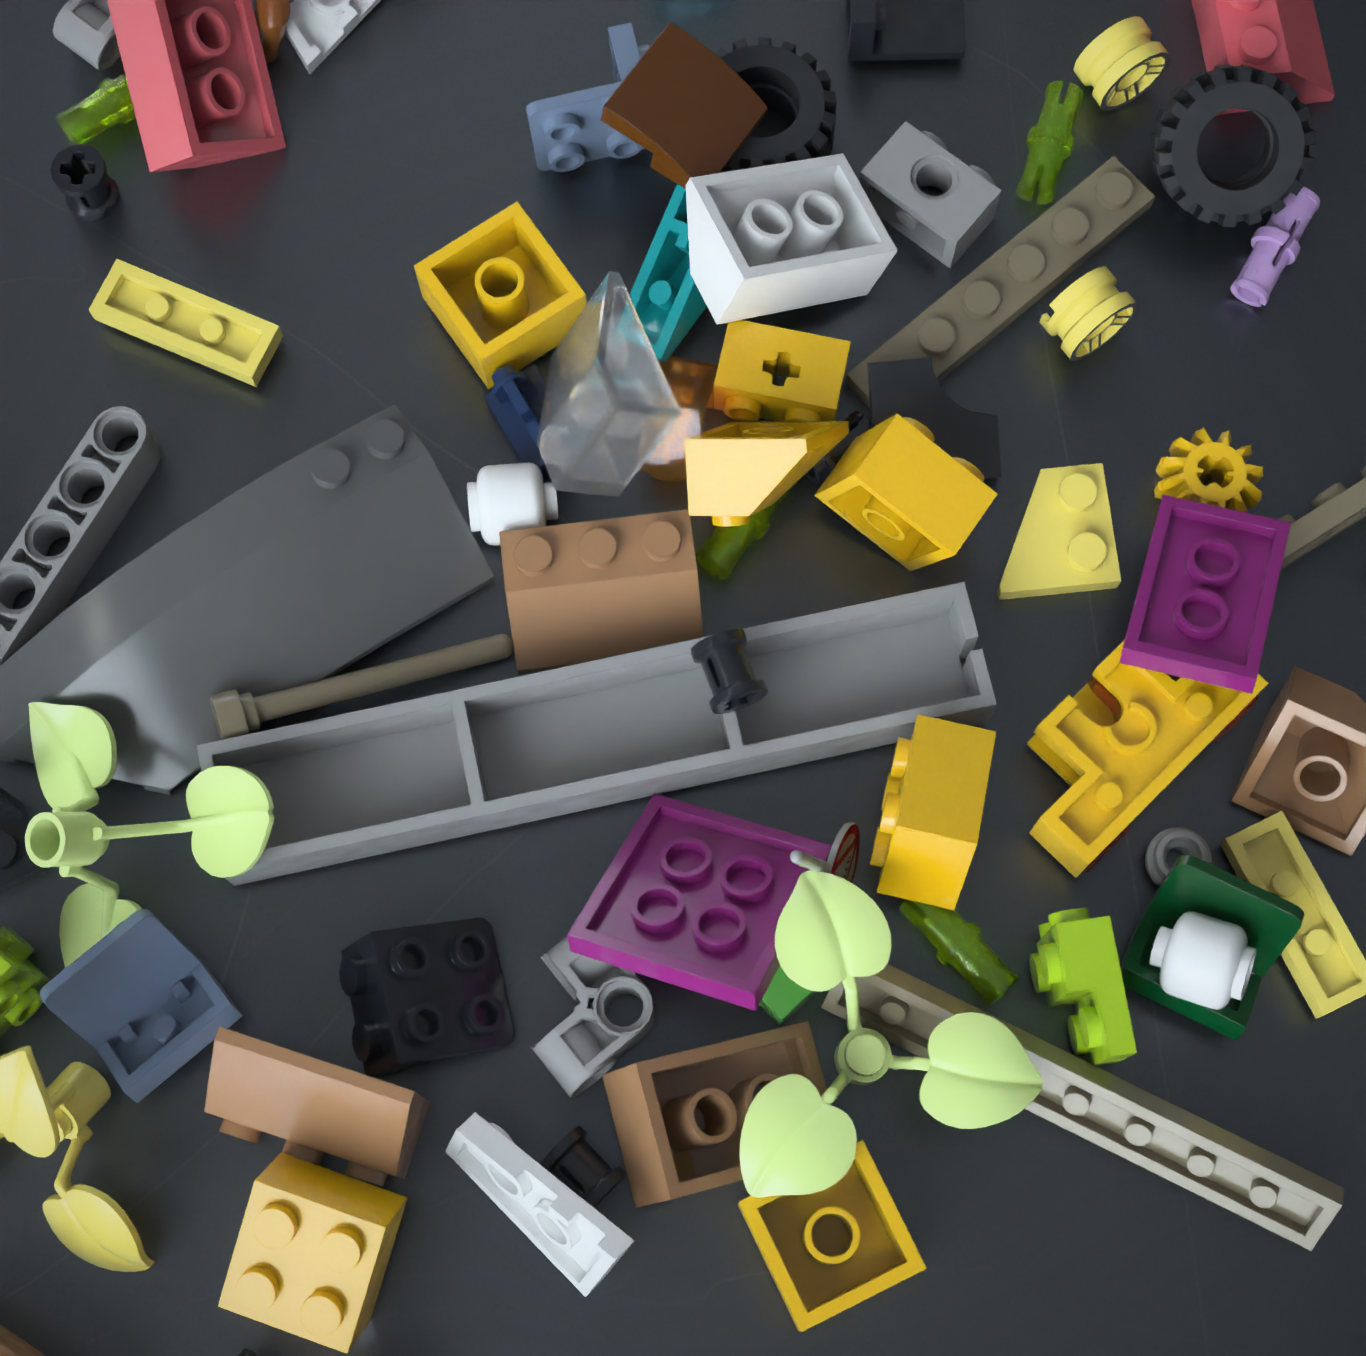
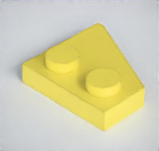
[997,463,1121,600]

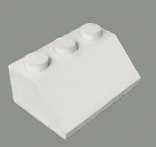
[686,153,898,325]

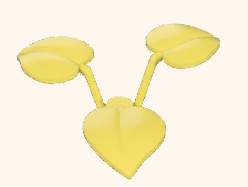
[0,1045,155,1272]

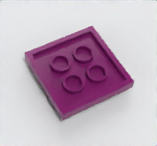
[567,794,832,1011]

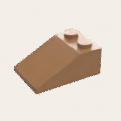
[602,1021,832,1208]

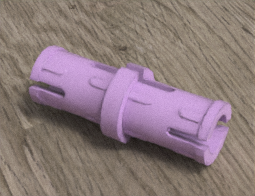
[1230,187,1321,307]

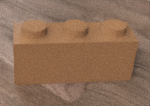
[499,509,704,674]
[204,1026,431,1186]

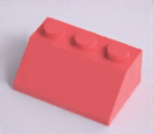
[107,0,286,172]
[1191,0,1335,115]

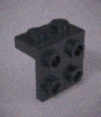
[339,918,515,1078]

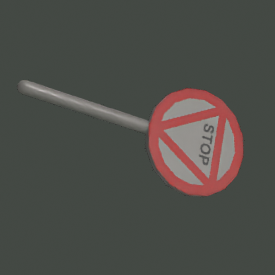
[790,822,860,883]

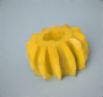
[1154,427,1263,513]

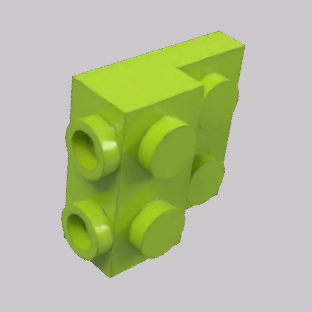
[1029,908,1137,1068]

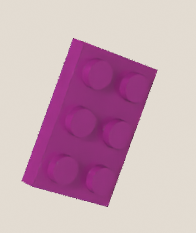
[1120,494,1291,694]

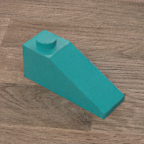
[610,184,707,362]

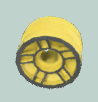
[1073,16,1171,111]
[1039,266,1139,361]

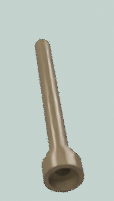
[210,634,514,740]

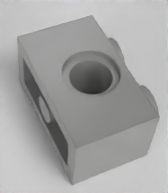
[859,121,1002,269]

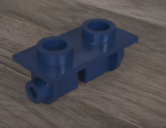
[483,364,595,489]

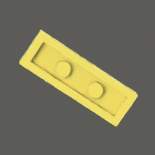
[89,259,283,387]
[1219,811,1366,1019]

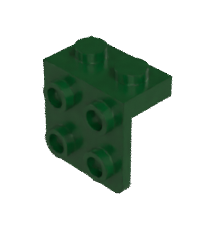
[1120,855,1304,1041]

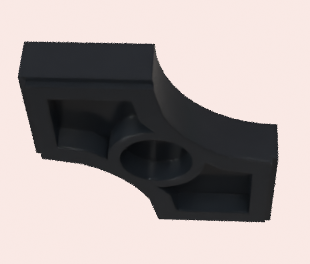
[867,357,1001,479]

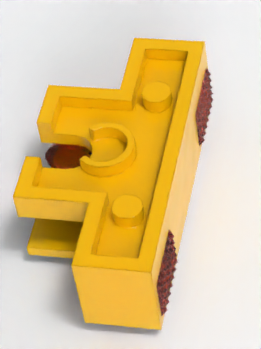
[1027,640,1268,878]

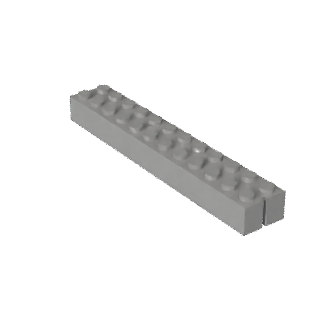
[197,582,997,886]

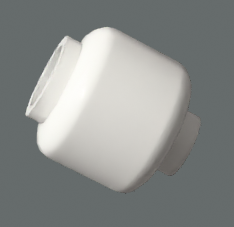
[467,462,558,546]
[1150,911,1257,1010]

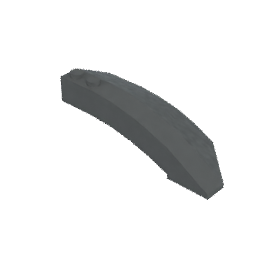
[0,404,495,795]

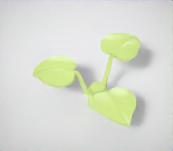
[25,702,274,967]
[739,870,1042,1198]

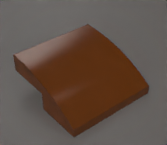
[601,22,768,189]

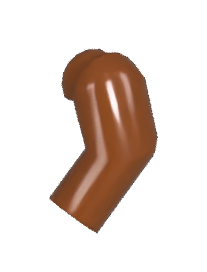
[255,0,295,63]

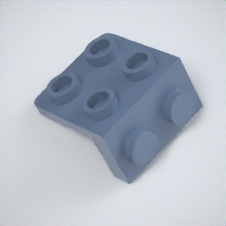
[526,22,649,172]
[40,909,243,1103]

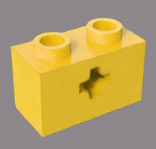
[714,320,851,422]

